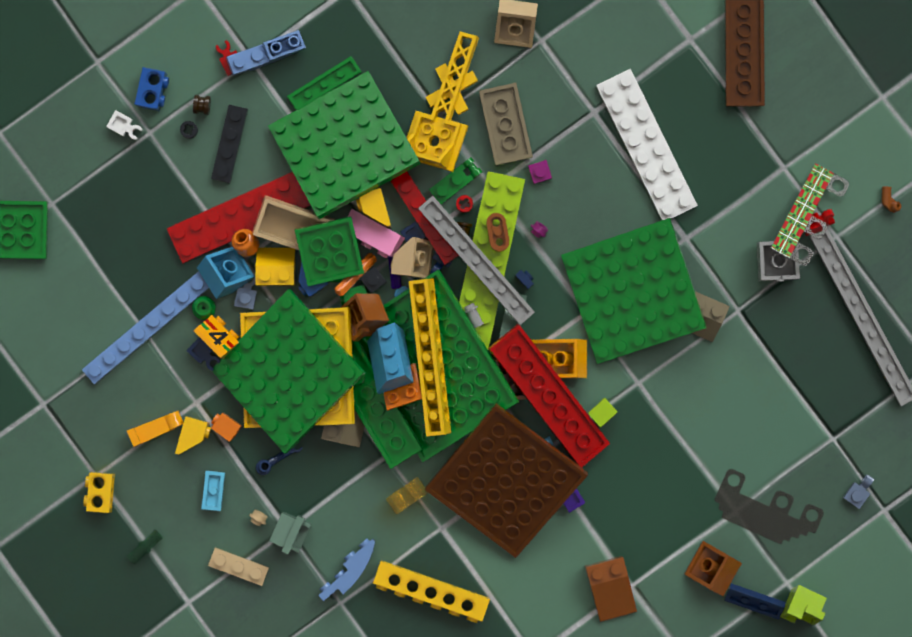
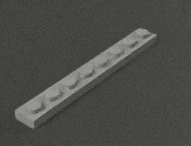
[418,196,535,325]

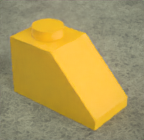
[175,416,211,455]

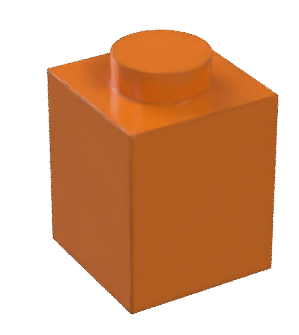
[211,413,242,442]

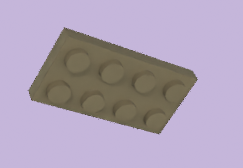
[479,83,533,166]

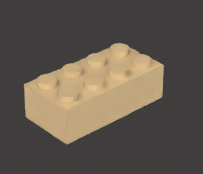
[252,195,336,250]

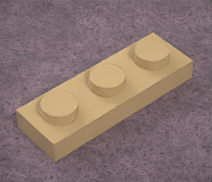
[208,547,269,586]

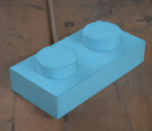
[201,470,225,511]

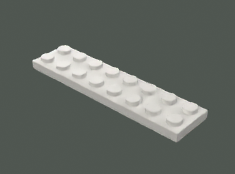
[596,69,698,221]

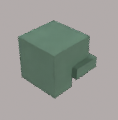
[269,512,312,554]

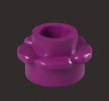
[531,221,548,238]

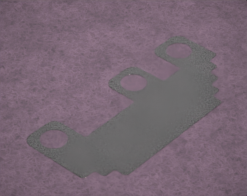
[714,469,824,544]

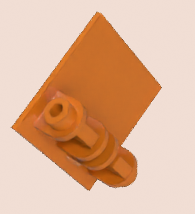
[384,363,422,411]

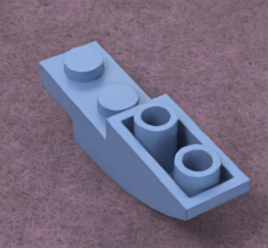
[226,30,306,76]
[319,538,375,601]

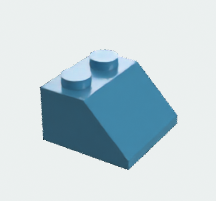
[197,246,255,299]

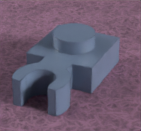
[234,277,257,310]

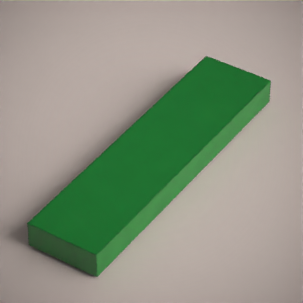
[287,56,362,111]

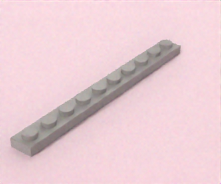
[809,228,912,406]

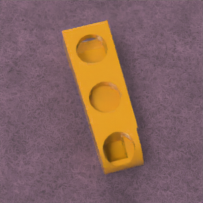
[127,411,184,447]

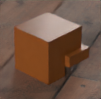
[340,293,389,341]

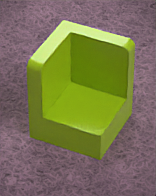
[588,398,617,427]

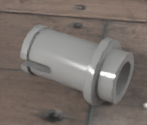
[463,303,484,328]

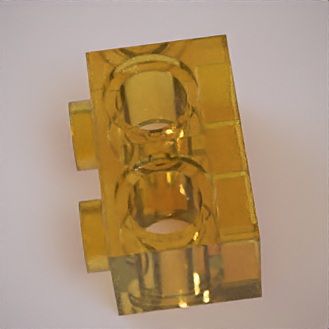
[386,476,428,515]

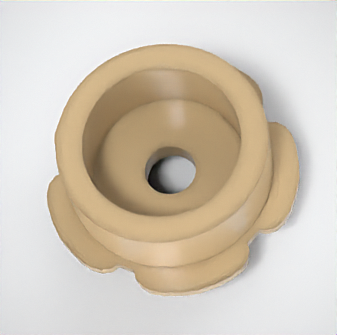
[249,509,268,526]

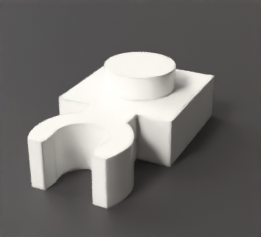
[106,110,143,140]

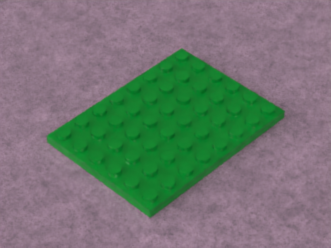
[359,270,519,462]

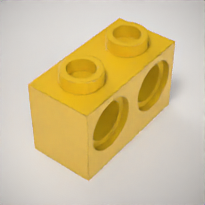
[84,472,115,513]

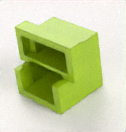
[780,585,827,625]

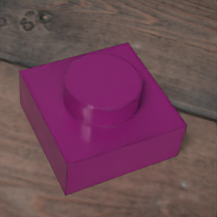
[528,160,552,184]

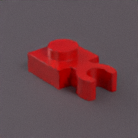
[216,40,237,77]

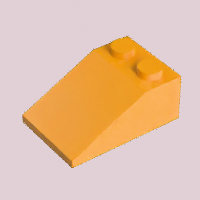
[532,339,587,379]

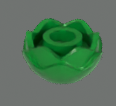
[192,296,216,320]

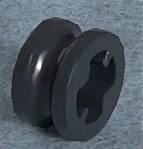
[180,121,198,139]

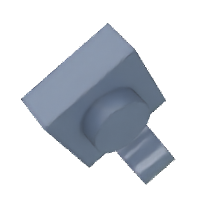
[843,474,874,509]

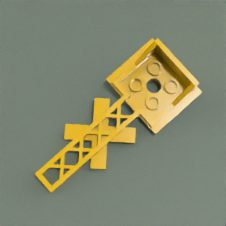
[407,31,479,172]

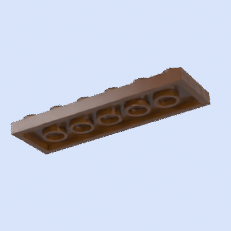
[725,0,765,107]

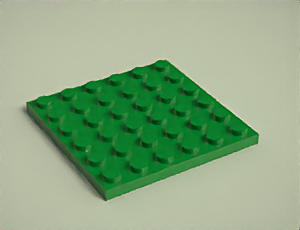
[268,71,421,219]
[561,218,707,364]
[211,289,366,454]

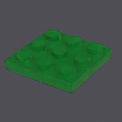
[0,201,48,259]
[294,216,364,286]

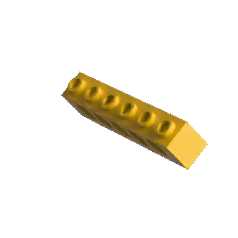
[373,560,490,623]

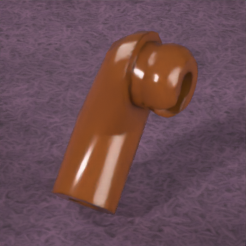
[881,186,901,213]

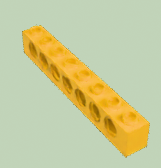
[409,278,451,436]

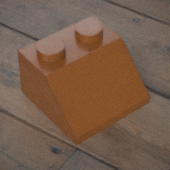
[685,541,742,596]

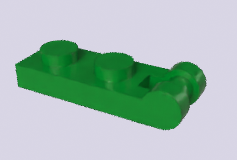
[429,157,483,205]

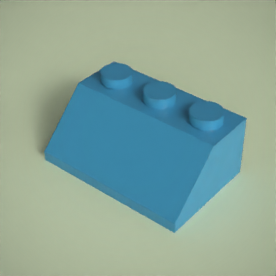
[368,322,414,394]

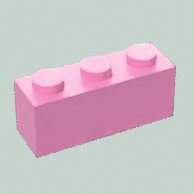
[348,209,405,258]

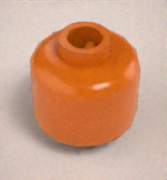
[231,229,260,257]

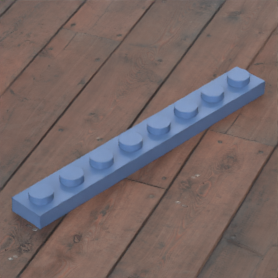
[82,271,209,384]

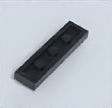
[211,105,248,183]

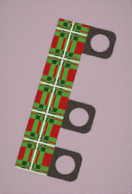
[771,163,849,266]

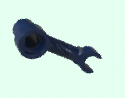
[255,447,303,476]

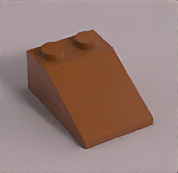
[585,556,637,622]

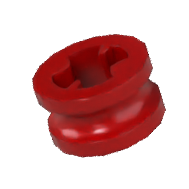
[456,195,473,213]

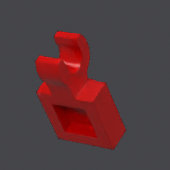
[804,209,835,236]

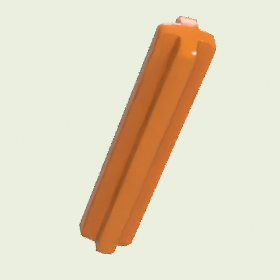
[334,253,377,296]

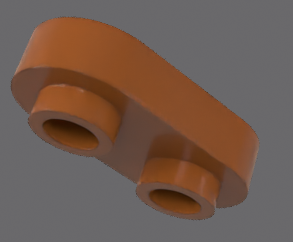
[486,213,509,252]

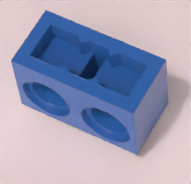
[135,67,169,111]

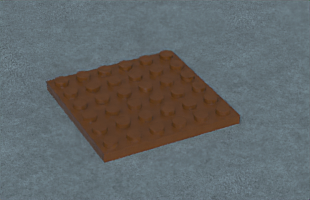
[425,403,588,558]

